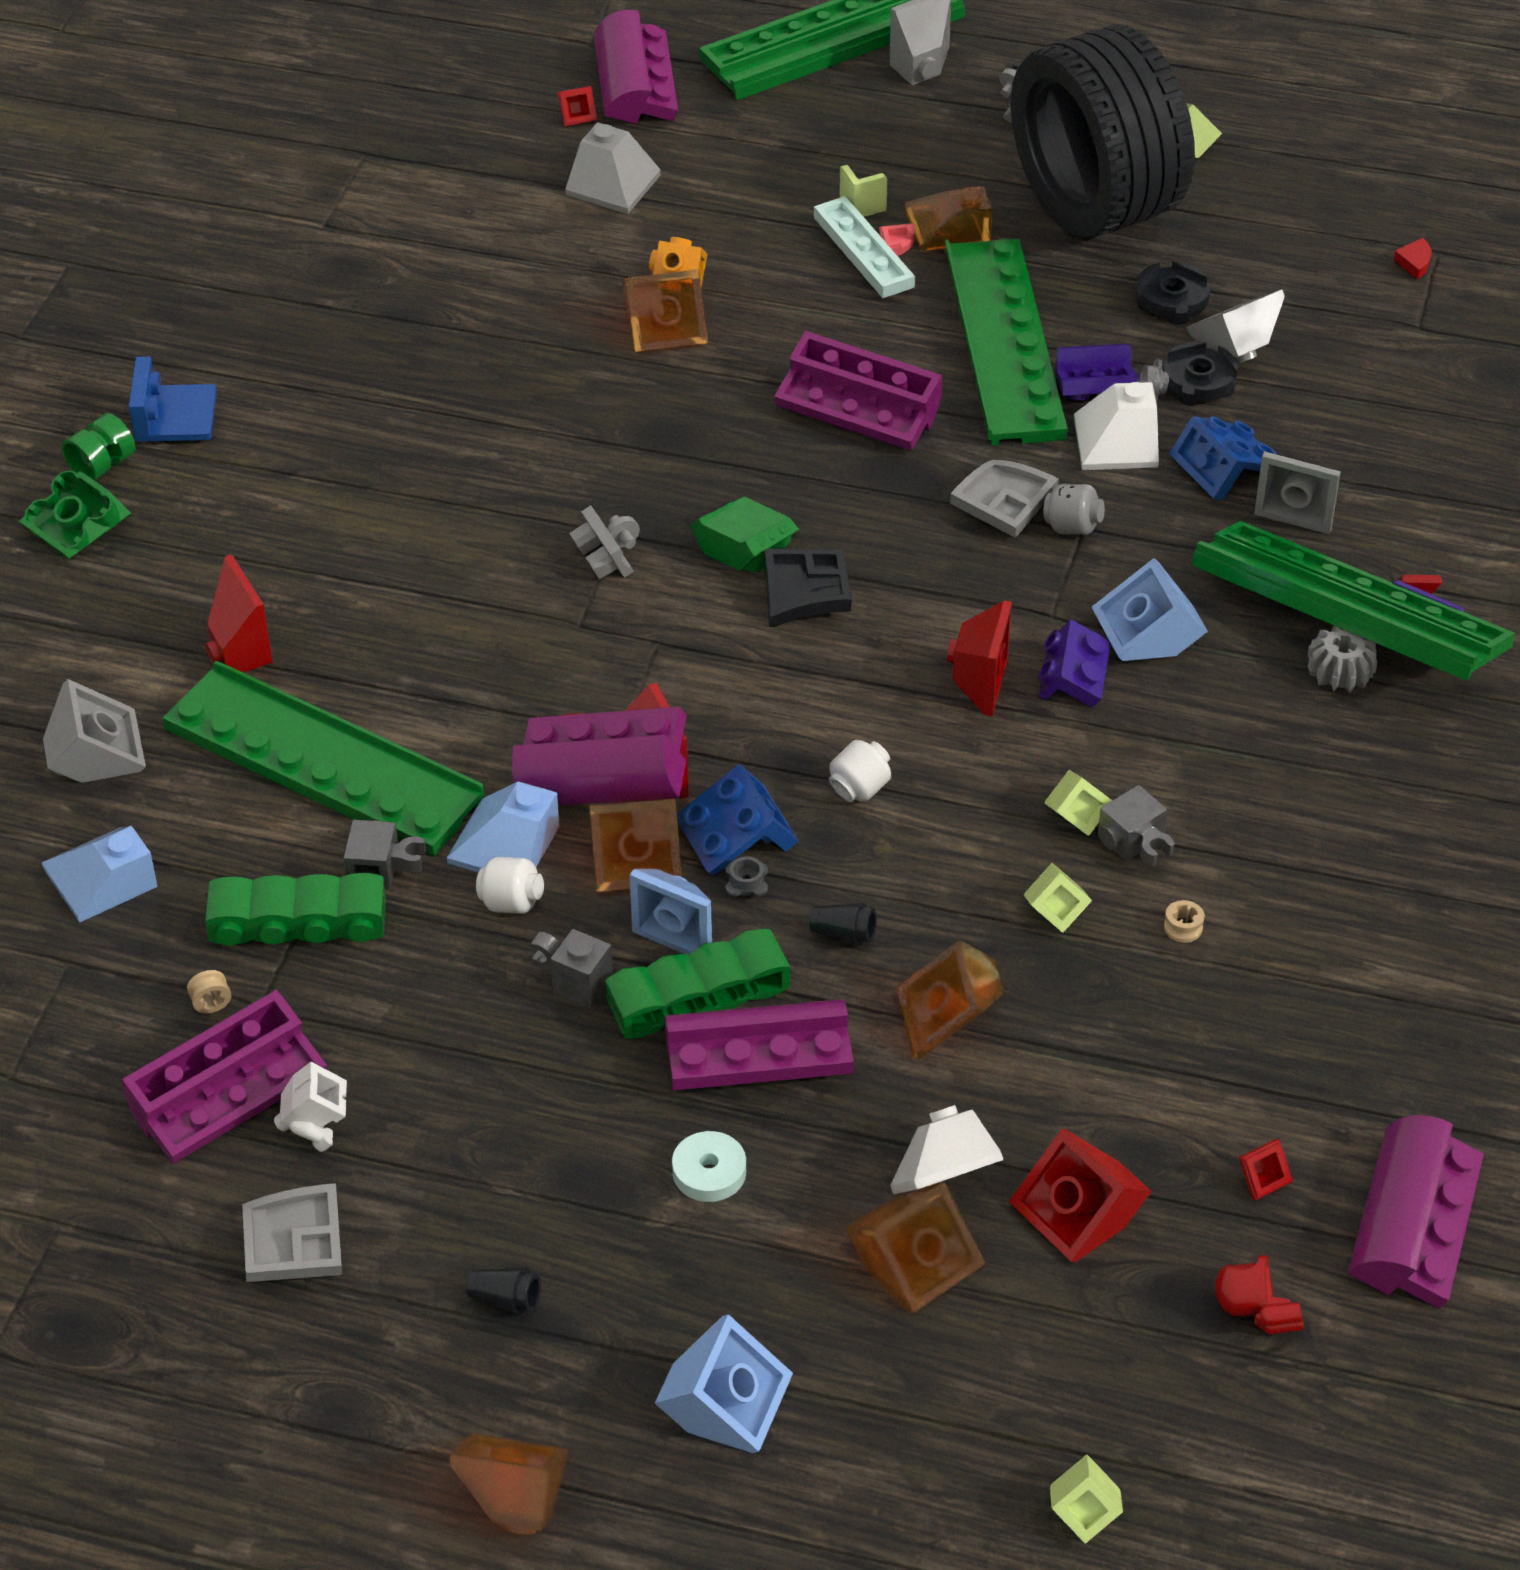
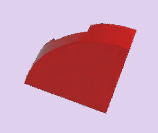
[1394,238,1432,279]

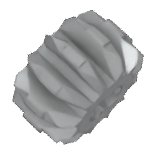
[1307,626,1378,693]

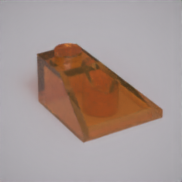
[904,186,992,251]
[622,269,708,352]
[589,798,682,892]
[896,940,1004,1060]
[845,1181,986,1313]
[450,1433,569,1535]

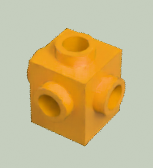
[649,237,708,292]

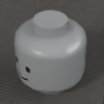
[1044,483,1105,536]

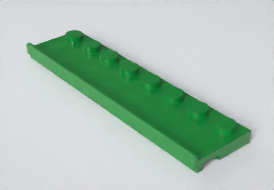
[699,0,965,100]
[944,239,1068,446]
[1192,521,1515,680]
[162,661,484,857]

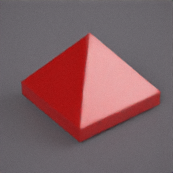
[557,86,598,127]
[1397,574,1442,594]
[1238,1138,1293,1200]

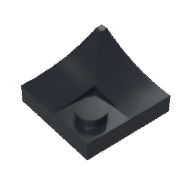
[763,549,852,627]

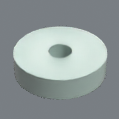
[672,1131,746,1202]

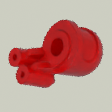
[1215,1255,1304,1335]

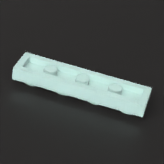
[814,196,915,298]

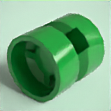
[61,413,136,481]

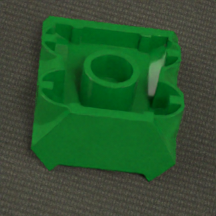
[19,470,131,559]
[690,496,799,572]

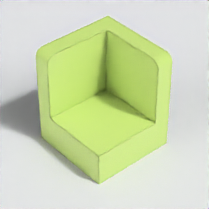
[1186,103,1222,158]
[840,165,887,217]
[1045,770,1112,836]
[1024,863,1092,933]
[1050,1454,1123,1544]

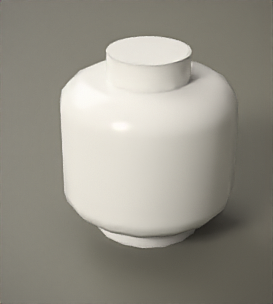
[829,740,891,802]
[476,857,544,914]

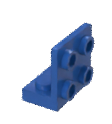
[129,356,217,442]
[1169,416,1277,500]
[675,764,799,875]

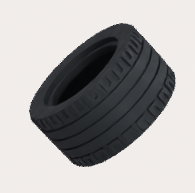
[1010,24,1195,239]

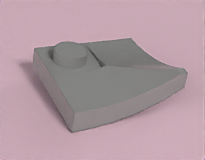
[950,460,1059,538]
[242,1183,342,1282]

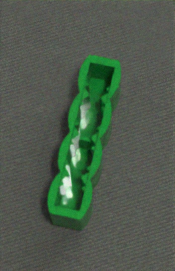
[205,873,386,946]
[605,929,790,1039]

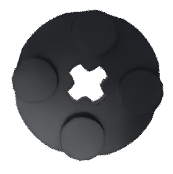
[1137,262,1211,325]
[1162,341,1238,406]

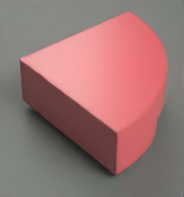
[879,223,915,256]

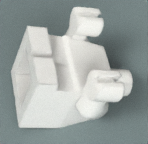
[274,1062,347,1152]

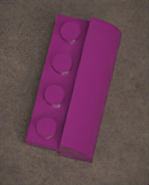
[594,10,678,124]
[774,331,942,451]
[512,707,687,805]
[122,990,327,1165]
[664,999,854,1090]
[1347,1115,1484,1309]

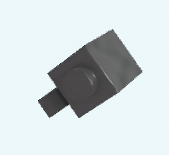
[1098,785,1174,867]
[344,820,426,889]
[531,929,613,1008]

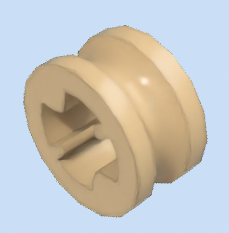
[1164,900,1205,943]
[187,970,232,1013]

